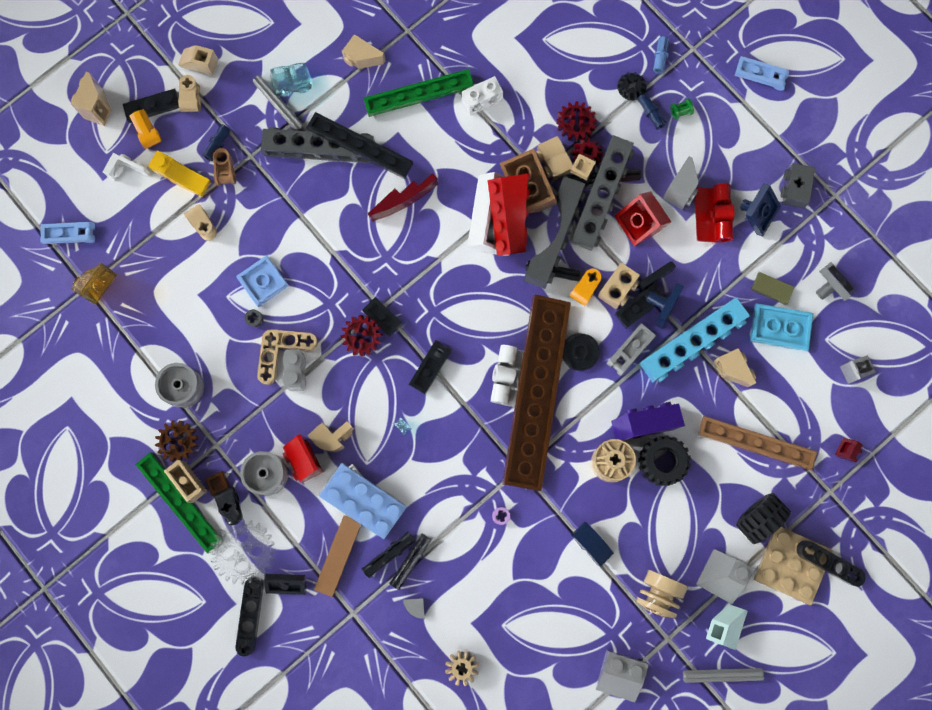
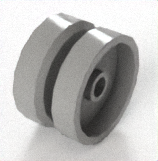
[155,363,204,408]
[240,451,288,496]

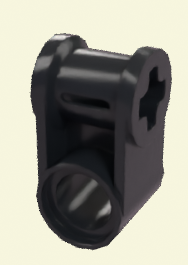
[214,486,243,526]

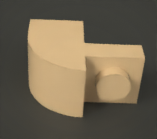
[307,421,354,452]

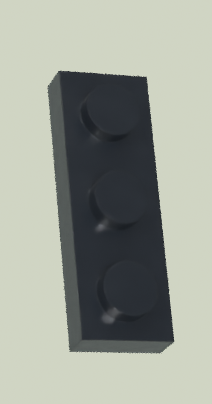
[122,88,179,123]

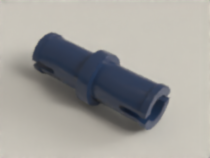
[637,93,667,130]
[202,124,231,162]

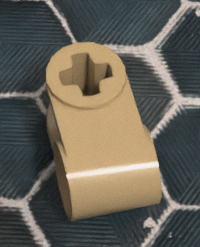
[178,75,201,112]
[184,204,217,241]

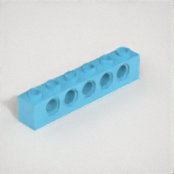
[640,297,750,383]

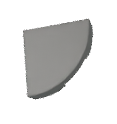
[403,598,425,619]

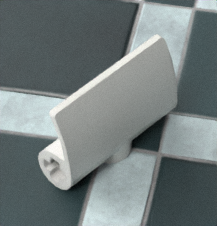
[490,345,524,407]

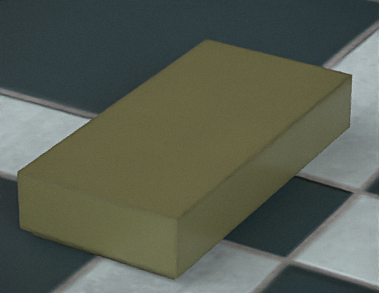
[751,272,794,305]

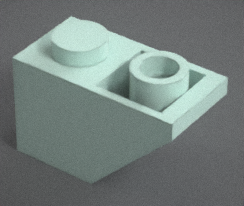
[706,604,748,650]

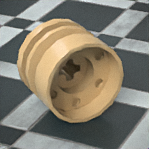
[591,439,636,483]
[636,570,688,619]

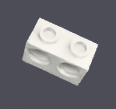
[462,76,503,116]

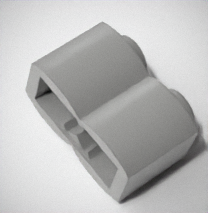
[283,349,306,391]

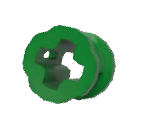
[670,98,694,120]

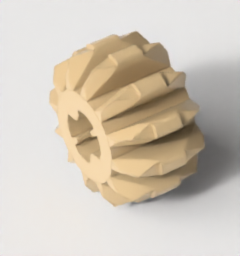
[445,650,479,686]

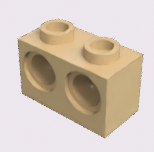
[598,263,640,310]

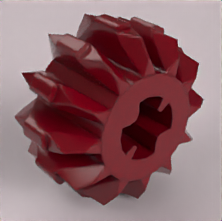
[572,137,604,169]

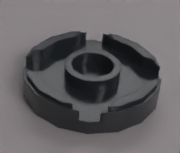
[562,333,599,371]

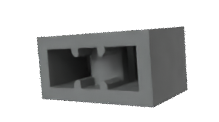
[780,163,815,208]

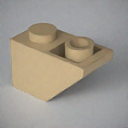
[178,45,219,76]
[714,348,756,387]

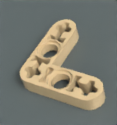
[257,330,318,385]

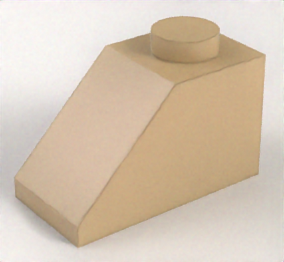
[342,34,386,69]

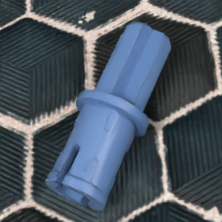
[653,36,669,74]

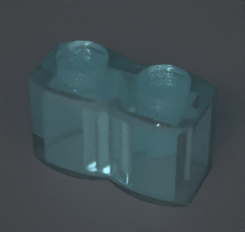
[270,63,312,97]

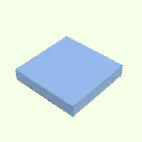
[236,255,289,307]

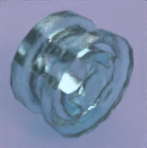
[393,417,411,436]

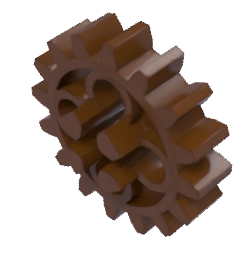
[155,420,199,463]

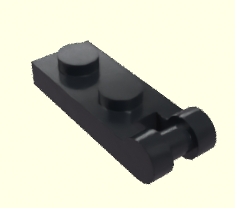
[614,283,667,329]
[409,340,453,395]

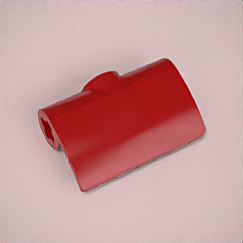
[694,183,734,243]

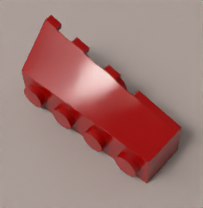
[487,174,531,256]

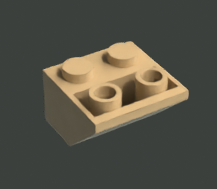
[71,72,111,126]

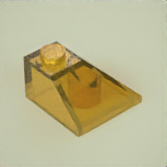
[71,263,117,305]

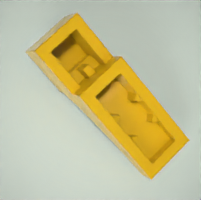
[148,150,211,197]

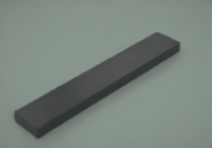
[306,112,414,179]

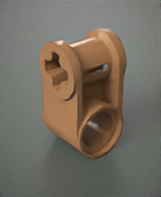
[213,148,236,186]

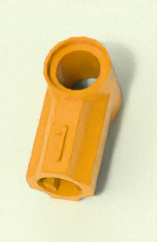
[129,109,162,150]

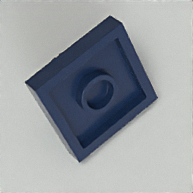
[740,183,781,237]
[646,283,684,329]

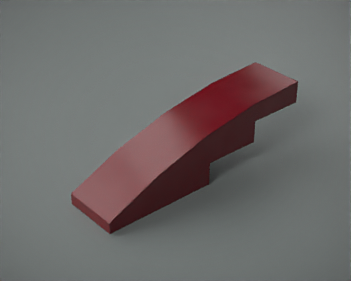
[368,173,438,221]

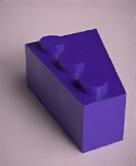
[611,402,685,441]

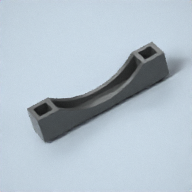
[524,176,586,289]

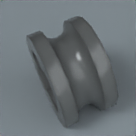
[245,309,263,327]

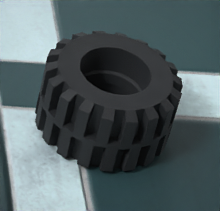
[638,435,691,486]
[736,493,791,544]

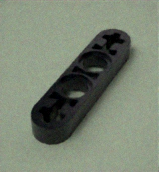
[796,541,866,587]
[235,577,264,657]

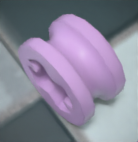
[492,507,510,525]

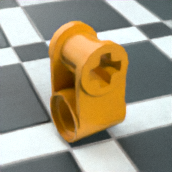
[569,269,601,306]

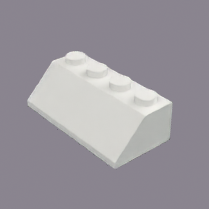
[467,172,509,256]

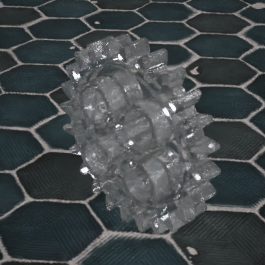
[210,519,276,585]

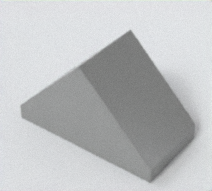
[840,355,876,384]

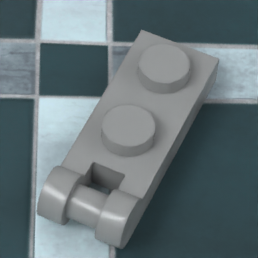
[606,323,656,376]

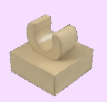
[570,154,596,180]

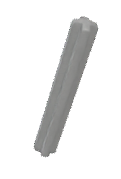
[253,75,304,131]
[683,668,764,683]

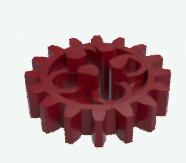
[556,101,597,142]
[341,315,383,357]

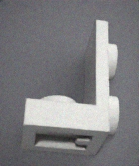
[103,153,151,181]

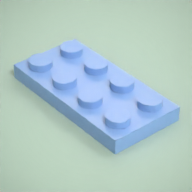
[319,463,407,539]

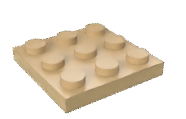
[753,527,833,606]

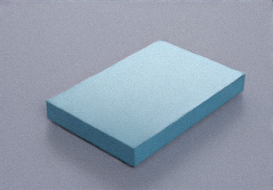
[750,303,814,351]

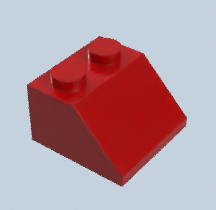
[614,191,671,246]
[282,434,324,483]

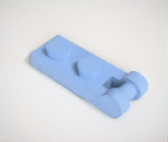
[734,56,789,90]
[40,222,95,244]

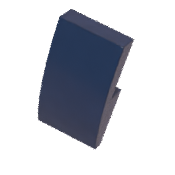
[571,522,614,567]

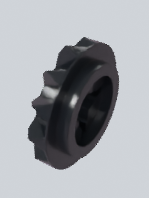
[617,72,647,100]

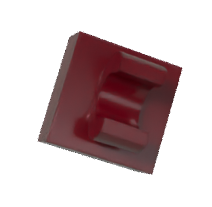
[835,438,863,462]

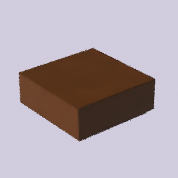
[205,471,230,497]

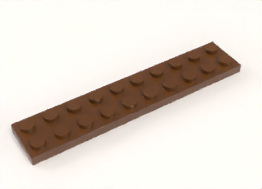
[502,294,571,491]

